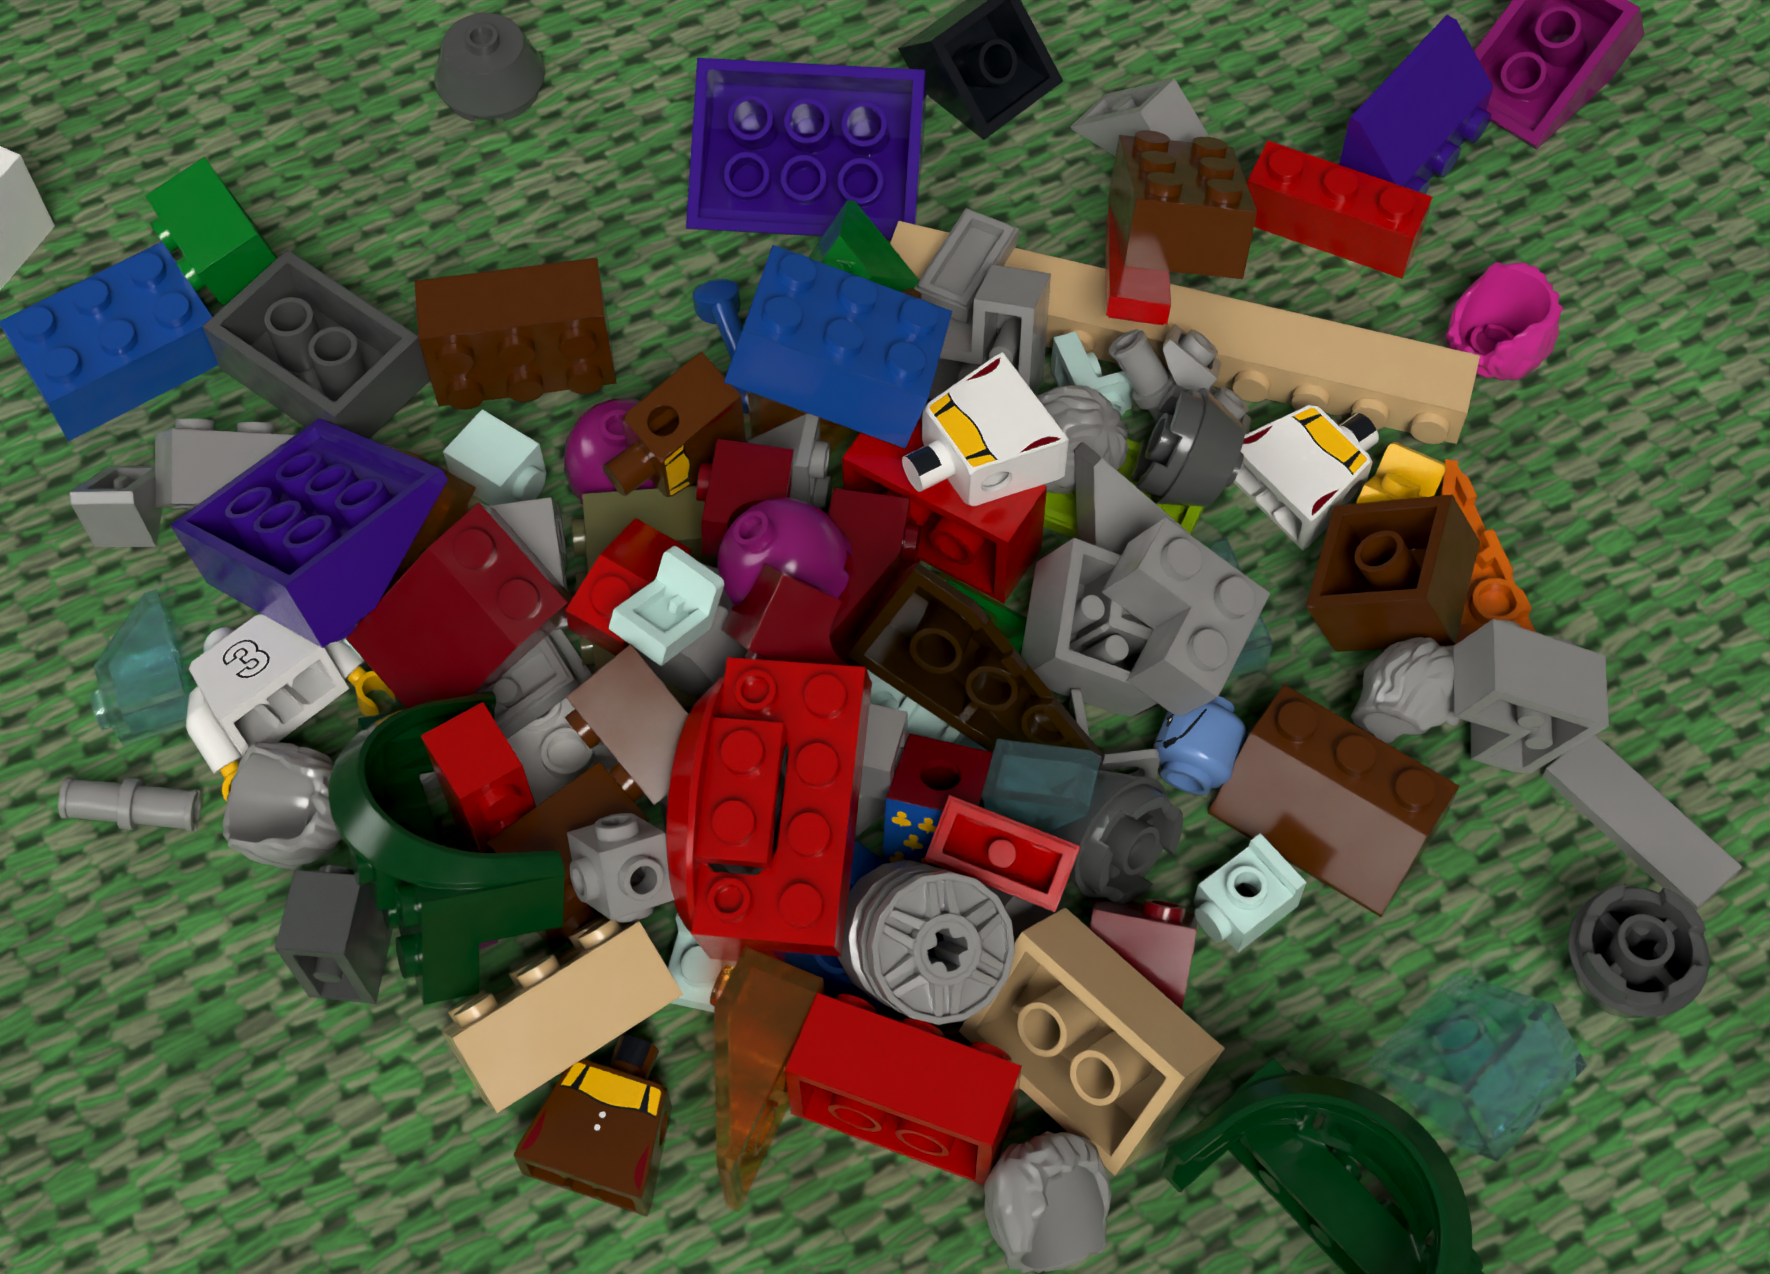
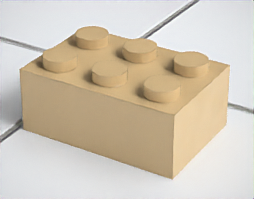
[959,908,1225,1176]
[440,915,683,1113]

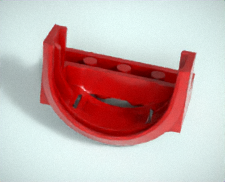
[666,657,872,965]

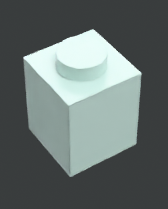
[443,409,547,505]

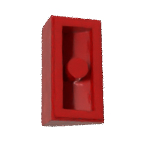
[924,795,1081,912]

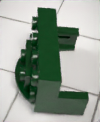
[328,691,565,1005]
[1160,1057,1484,1274]

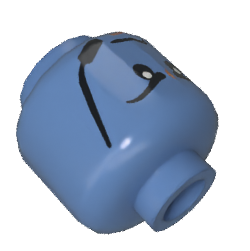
[1152,696,1248,795]

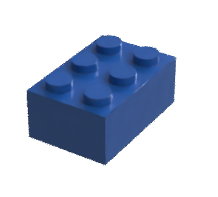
[0,242,218,442]
[724,245,952,448]

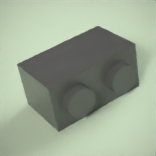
[275,865,393,1004]

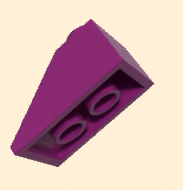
[1474,0,1644,150]

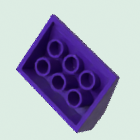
[686,58,927,241]
[170,418,448,648]

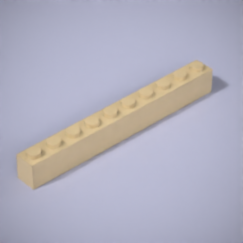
[890,221,1480,444]

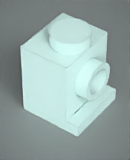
[1193,833,1307,953]

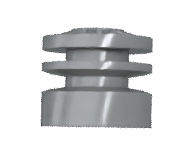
[838,860,1015,1025]

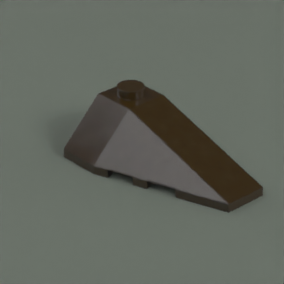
[846,562,1105,800]

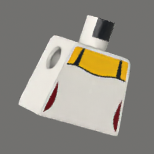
[902,352,1069,506]
[1234,405,1379,550]

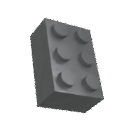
[202,250,431,439]

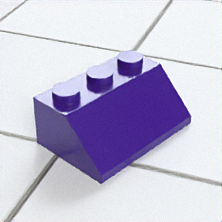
[1339,15,1493,194]

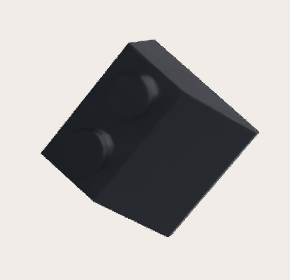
[898,0,1063,140]

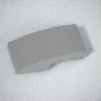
[1162,324,1251,434]

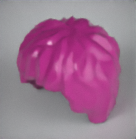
[1445,262,1563,381]

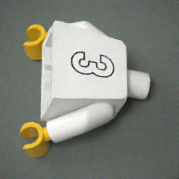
[186,614,396,802]

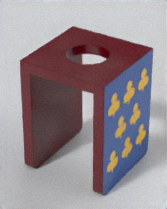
[882,733,995,872]

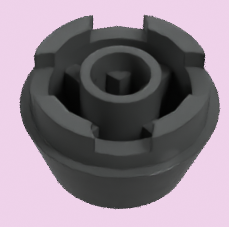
[434,13,545,122]
[1131,385,1245,507]
[1049,770,1183,904]
[1568,884,1710,1018]

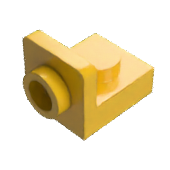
[1356,442,1447,504]

